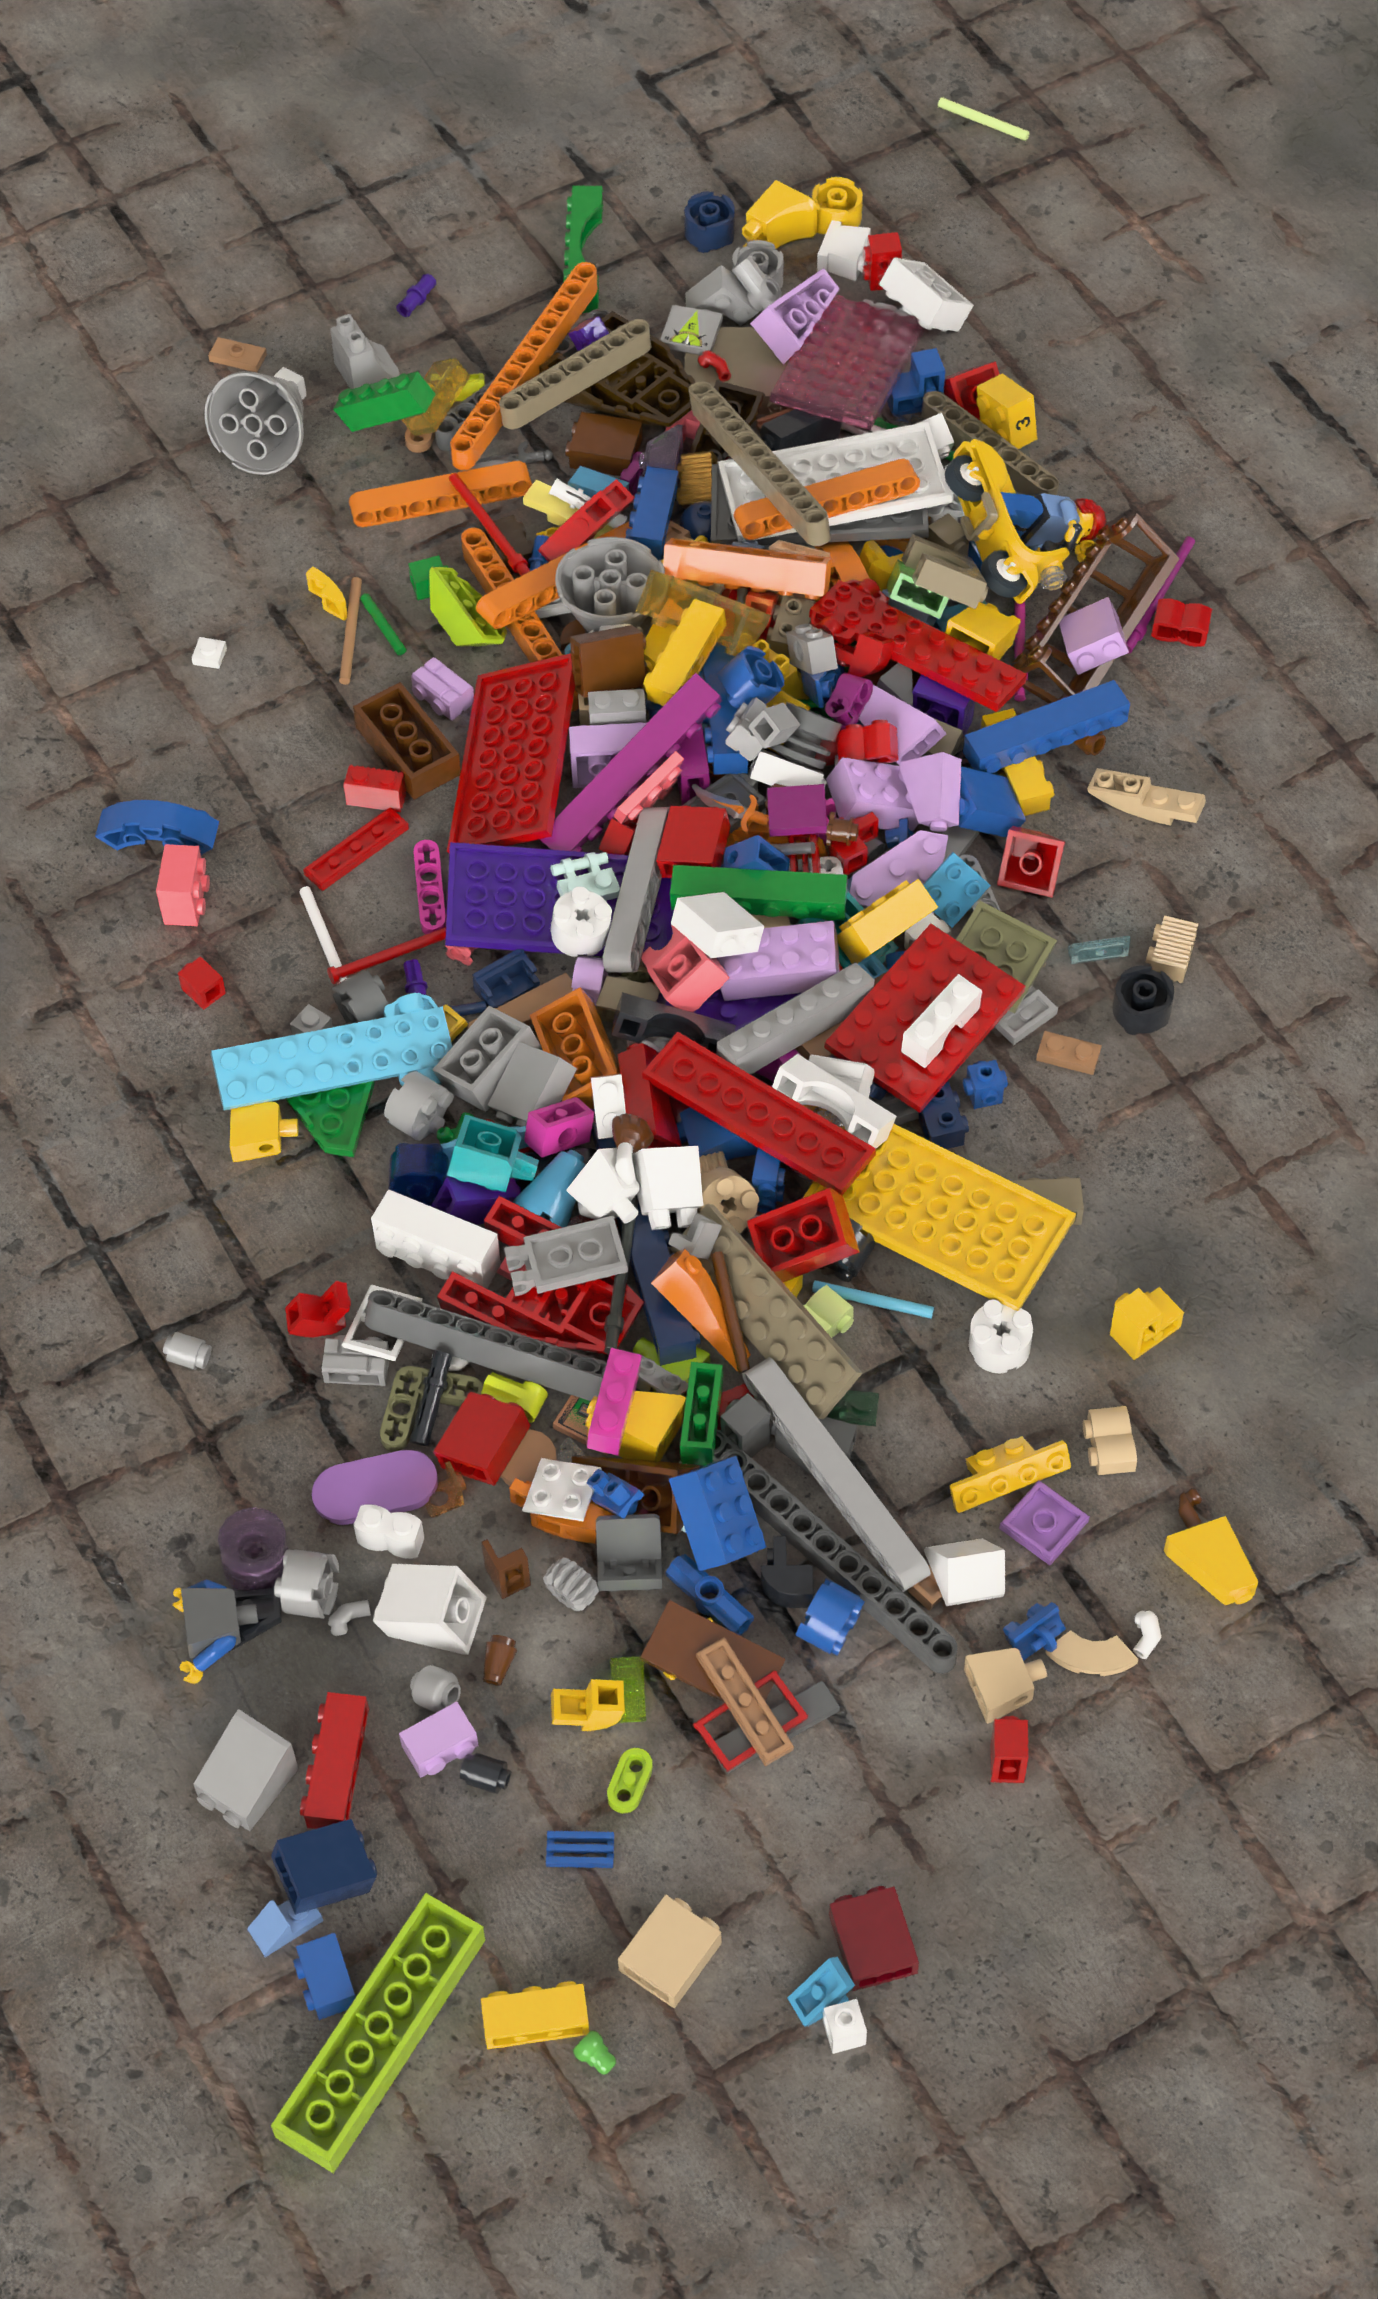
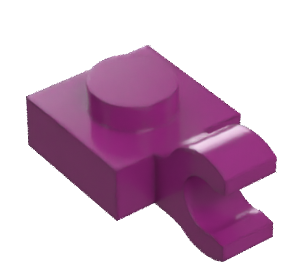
[620,452,653,496]

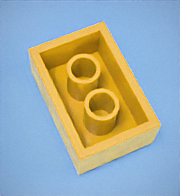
[837,878,938,964]

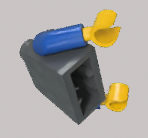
[172,1579,258,1684]

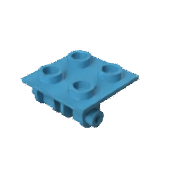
[923,852,991,928]

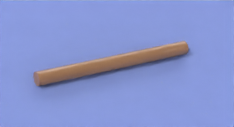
[339,577,362,685]

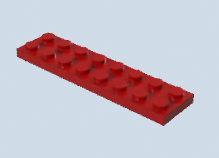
[642,1032,876,1196]

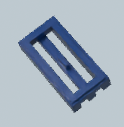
[546,1831,614,1868]

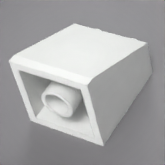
[373,1564,487,1655]

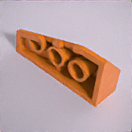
[651,1249,751,1372]

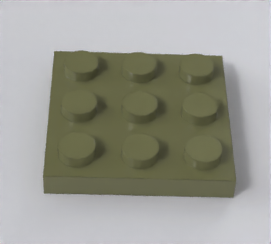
[956,901,1057,1013]

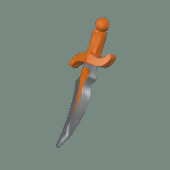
[692,784,769,835]

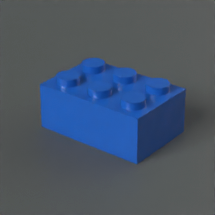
[669,1456,766,1571]

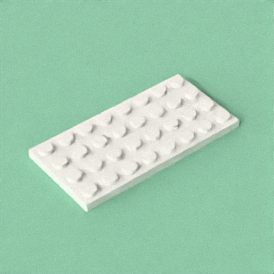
[718,422,952,543]

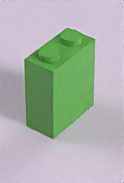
[886,560,949,619]

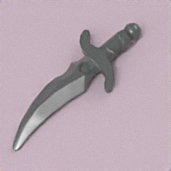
[459,441,553,472]

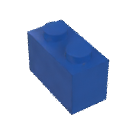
[293,1933,356,2020]

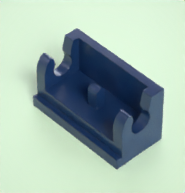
[472,949,540,1009]

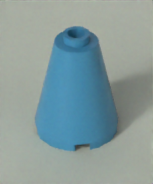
[513,1150,585,1228]

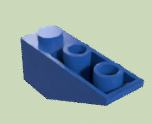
[800,664,845,707]

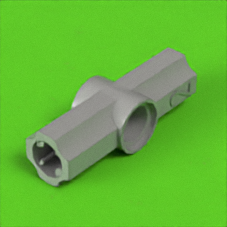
[732,256,781,312]

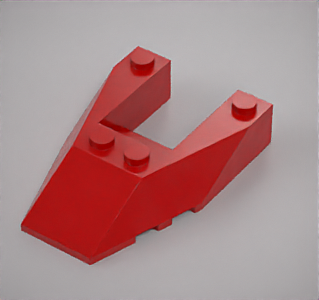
[437,1196,644,1355]

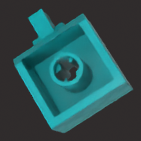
[447,1115,539,1192]

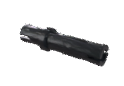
[410,1351,453,1447]

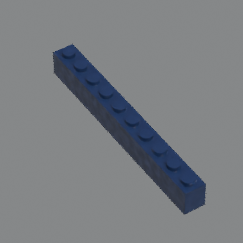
[591,1109,701,1366]

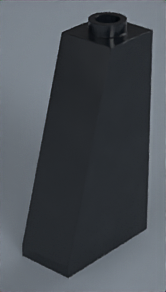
[759,394,846,451]

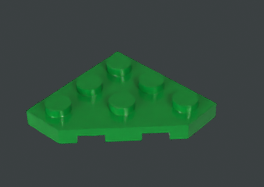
[285,1081,375,1158]

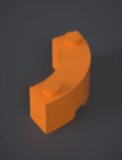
[814,541,869,589]

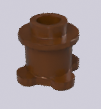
[826,811,859,846]

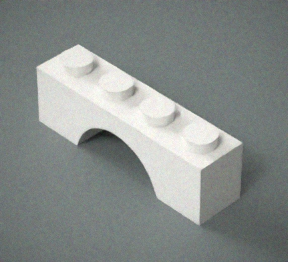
[772,1054,897,1148]

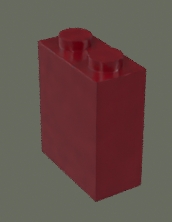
[829,1886,919,1992]

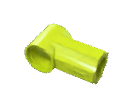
[481,1372,548,1423]

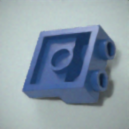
[752,1148,786,1214]

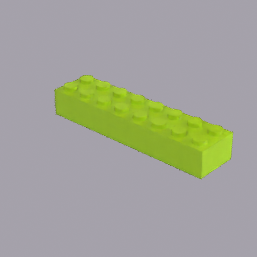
[271,1893,485,2174]

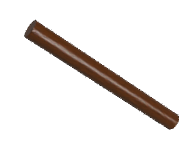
[711,1251,750,1374]

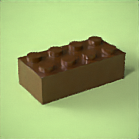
[353,682,461,800]

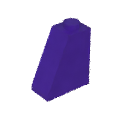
[431,1176,521,1225]

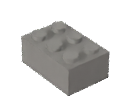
[432,1006,542,1112]

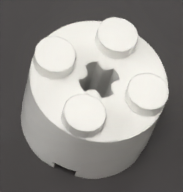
[551,887,612,957]
[969,1299,1033,1374]

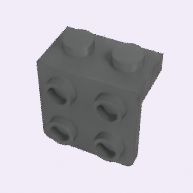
[596,1514,662,1592]

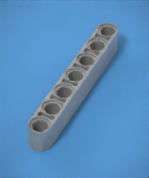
[603,807,670,973]

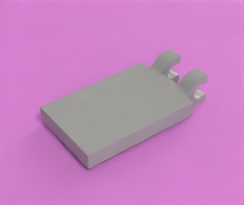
[504,1216,628,1296]

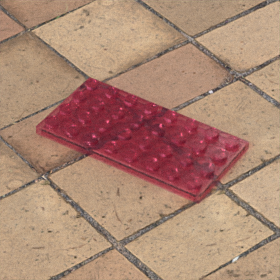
[770,295,925,430]

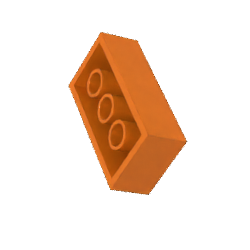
[530,987,620,1109]

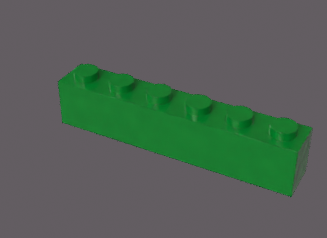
[670,865,848,921]

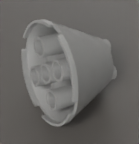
[205,371,304,475]
[555,537,665,633]

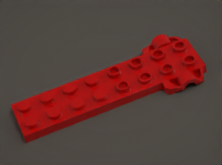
[809,578,1027,712]

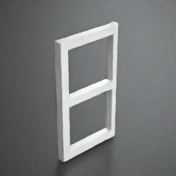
[342,1285,423,1361]

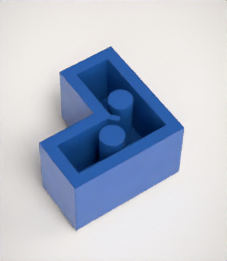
[884,348,945,417]

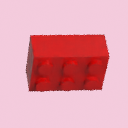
[747,1188,859,1282]

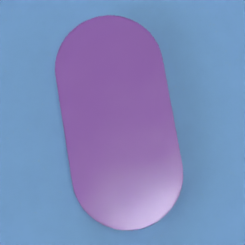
[312,1450,438,1525]

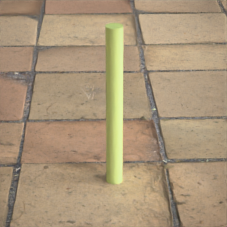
[938,97,1029,141]

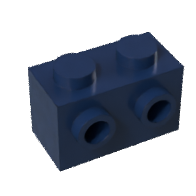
[918,1081,969,1149]

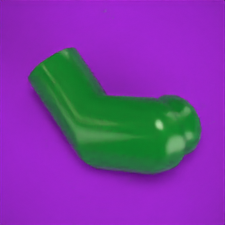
[436,1112,474,1144]

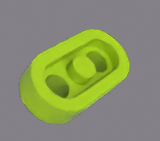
[607,1748,653,1813]

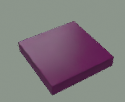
[767,784,827,837]

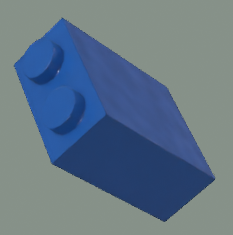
[959,767,1026,838]

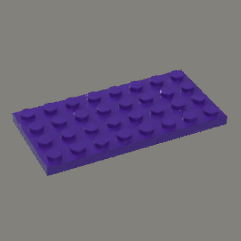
[445,842,674,957]

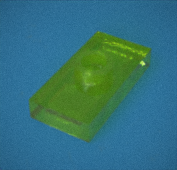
[610,1656,646,1723]

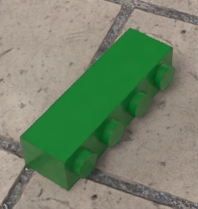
[333,371,436,432]

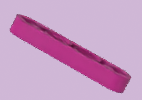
[413,840,446,934]

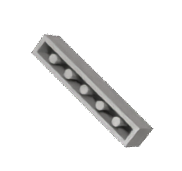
[716,962,875,1074]

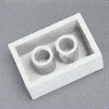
[879,258,974,332]

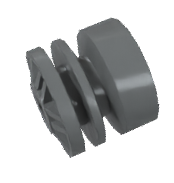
[769,702,842,769]

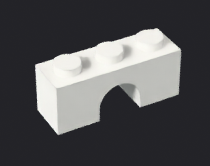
[901,974,982,1068]

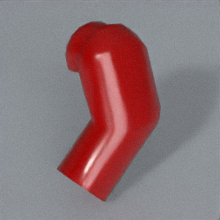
[698,350,731,382]

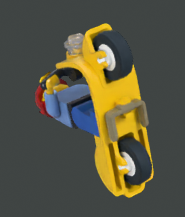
[944,439,1106,604]

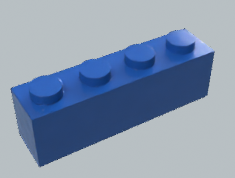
[625,466,679,560]

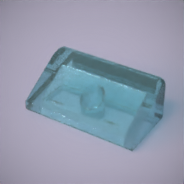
[1068,936,1130,964]

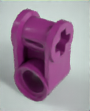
[825,673,873,730]

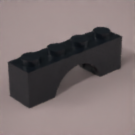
[611,992,736,1054]

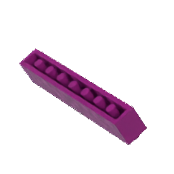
[539,673,722,852]

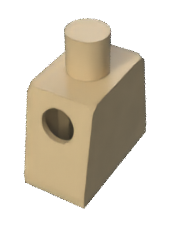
[964,1648,1047,1724]

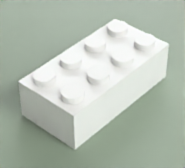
[371,1189,501,1289]

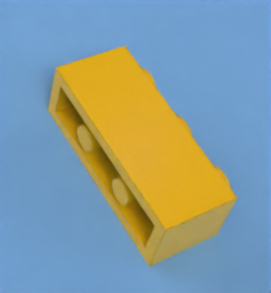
[481,1981,590,2049]

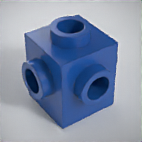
[963,1060,1008,1109]

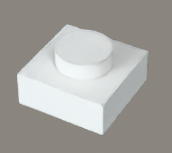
[192,637,227,669]

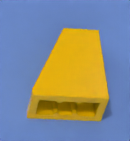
[1164,1516,1258,1605]

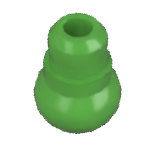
[573,2030,616,2075]

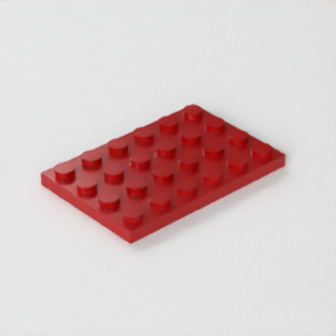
[824,923,1026,1113]

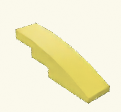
[523,480,614,539]

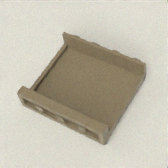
[684,327,789,414]

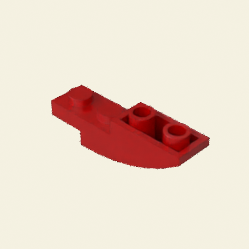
[538,479,635,562]

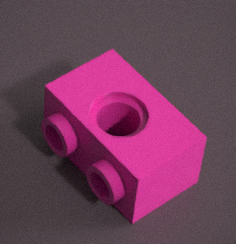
[524,1097,594,1157]

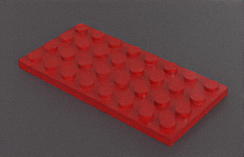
[447,653,575,853]

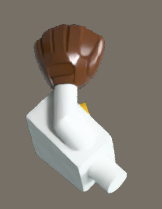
[566,1113,654,1223]

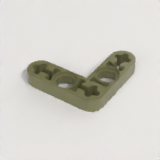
[380,1366,483,1452]

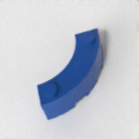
[95,800,219,855]

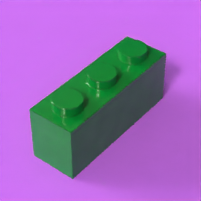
[680,1362,723,1466]

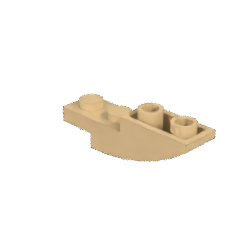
[1087,768,1206,826]

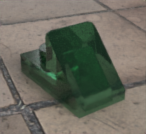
[826,1390,879,1426]

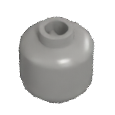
[410,1665,461,1713]

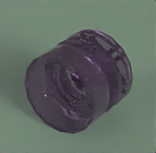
[218,1508,288,1591]

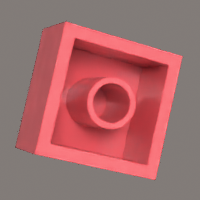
[156,844,210,926]

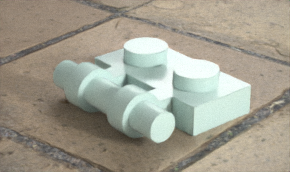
[550,852,620,901]

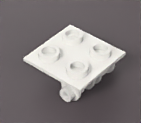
[522,1458,602,1521]

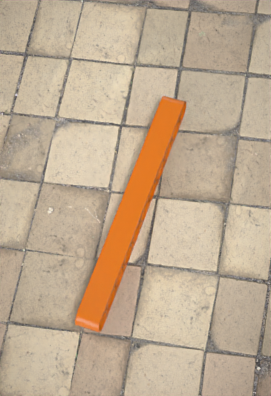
[450,262,598,470]

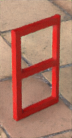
[693,1670,808,1772]

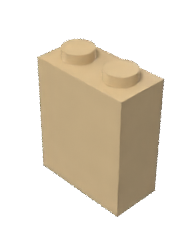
[618,1894,721,2009]

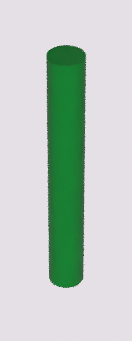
[360,593,406,656]

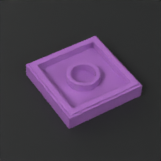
[999,1480,1090,1565]

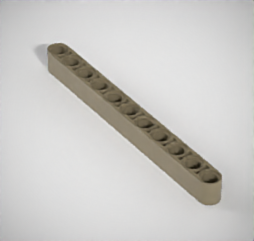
[688,381,831,546]

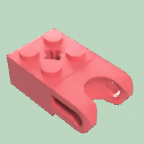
[641,925,730,1013]

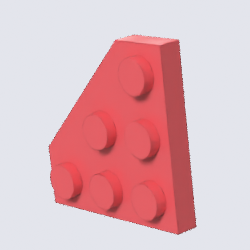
[614,751,684,824]

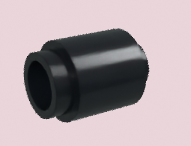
[460,1753,511,1794]

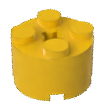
[812,177,863,234]

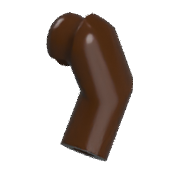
[1178,1488,1203,1529]

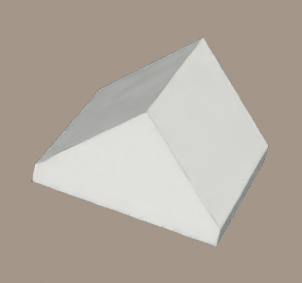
[924,1538,1005,1606]

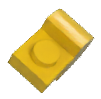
[859,540,904,592]
[551,1679,625,1731]

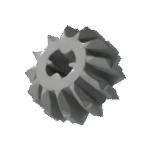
[543,1558,599,1611]

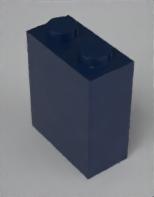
[271,1819,377,1915]

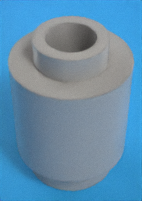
[163,1332,212,1370]

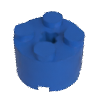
[717,646,785,708]
[796,1578,865,1656]

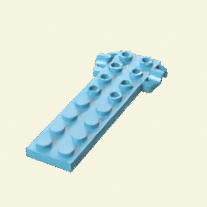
[211,993,452,1110]

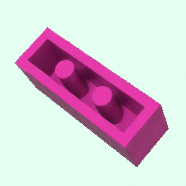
[587,1348,642,1455]

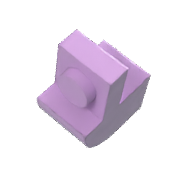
[571,956,608,1006]

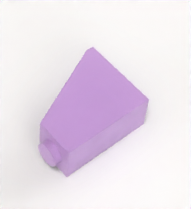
[899,752,961,832]

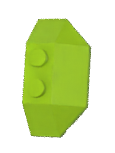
[429,567,507,647]

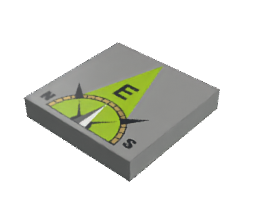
[660,305,723,355]

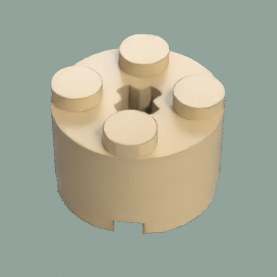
[697,1167,759,1234]

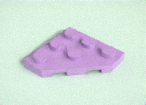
[850,830,948,919]

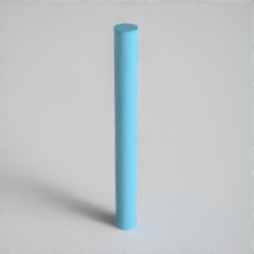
[812,1280,934,1319]

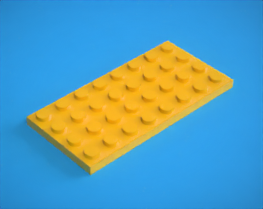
[803,1124,1076,1311]

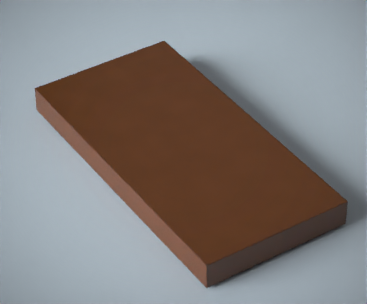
[639,1600,786,1703]

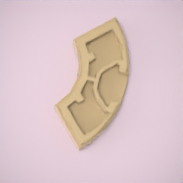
[1045,1630,1138,1676]

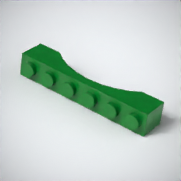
[563,186,603,313]

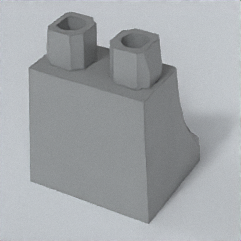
[330,314,399,389]

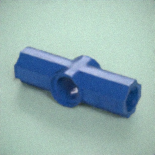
[665,1554,754,1636]

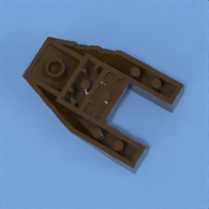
[539,311,696,427]

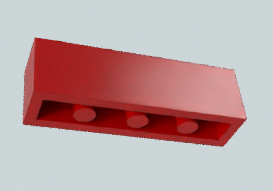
[300,1692,369,1829]

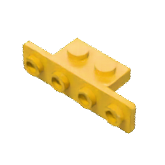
[950,1436,1071,1513]

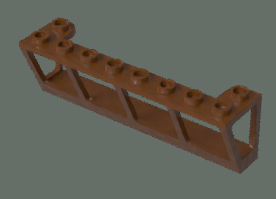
[1011,513,1179,704]

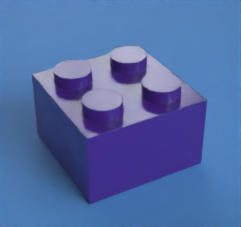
[912,674,975,739]

